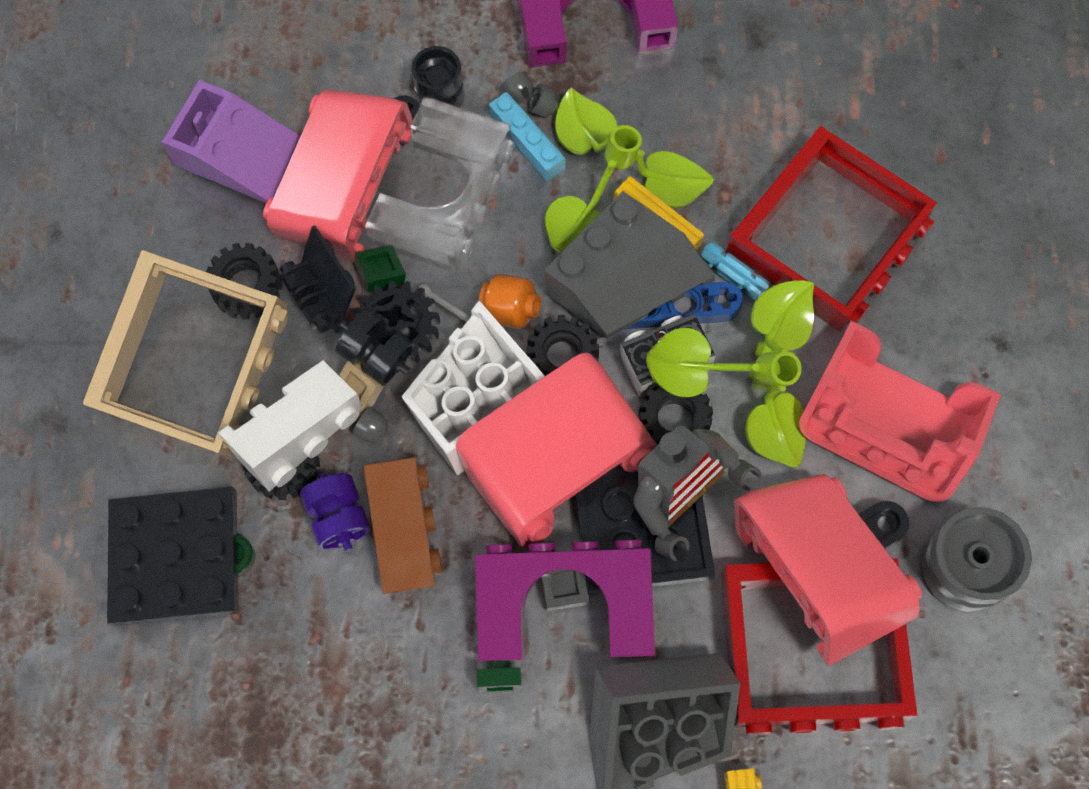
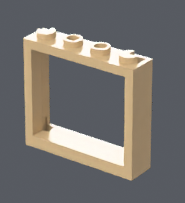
[82,250,288,456]

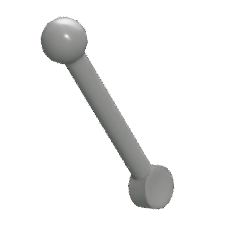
[416,283,471,322]

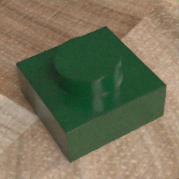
[354,245,406,292]
[476,661,522,693]

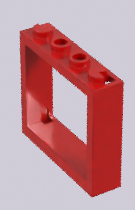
[725,125,937,332]
[721,558,918,735]

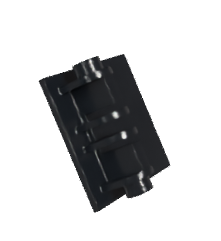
[280,225,356,334]

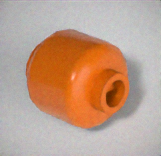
[479,274,541,329]

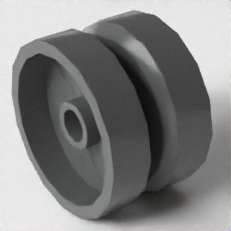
[921,507,1032,612]

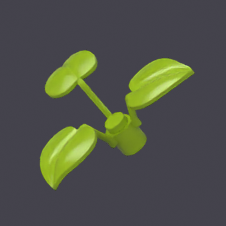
[545,88,714,252]
[646,281,814,468]

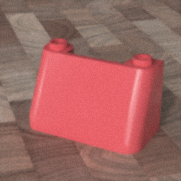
[263,89,415,264]
[799,321,1001,502]
[456,353,657,550]
[734,474,922,667]

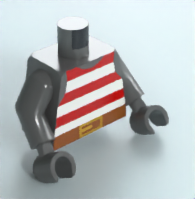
[633,425,762,561]

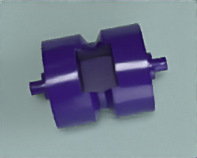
[300,472,371,552]

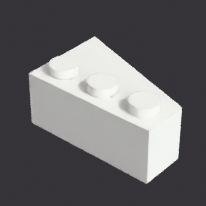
[218,360,362,492]

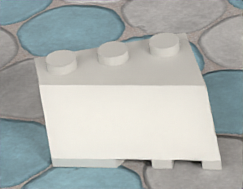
[402,301,545,476]

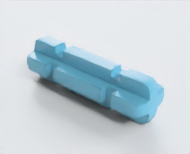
[700,242,771,301]

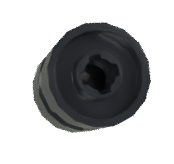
[411,46,464,117]

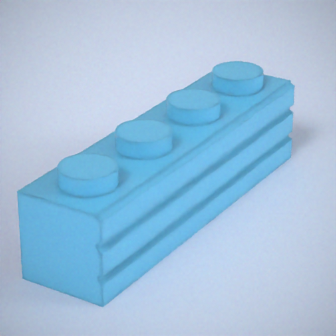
[488,92,566,182]

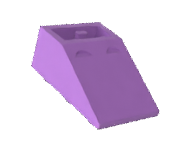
[162,80,301,203]

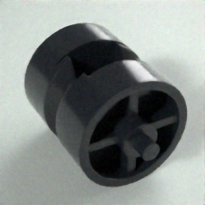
[335,309,415,386]

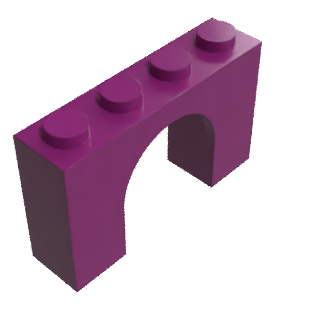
[517,0,678,68]
[475,540,655,661]

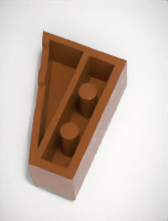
[363,456,442,594]

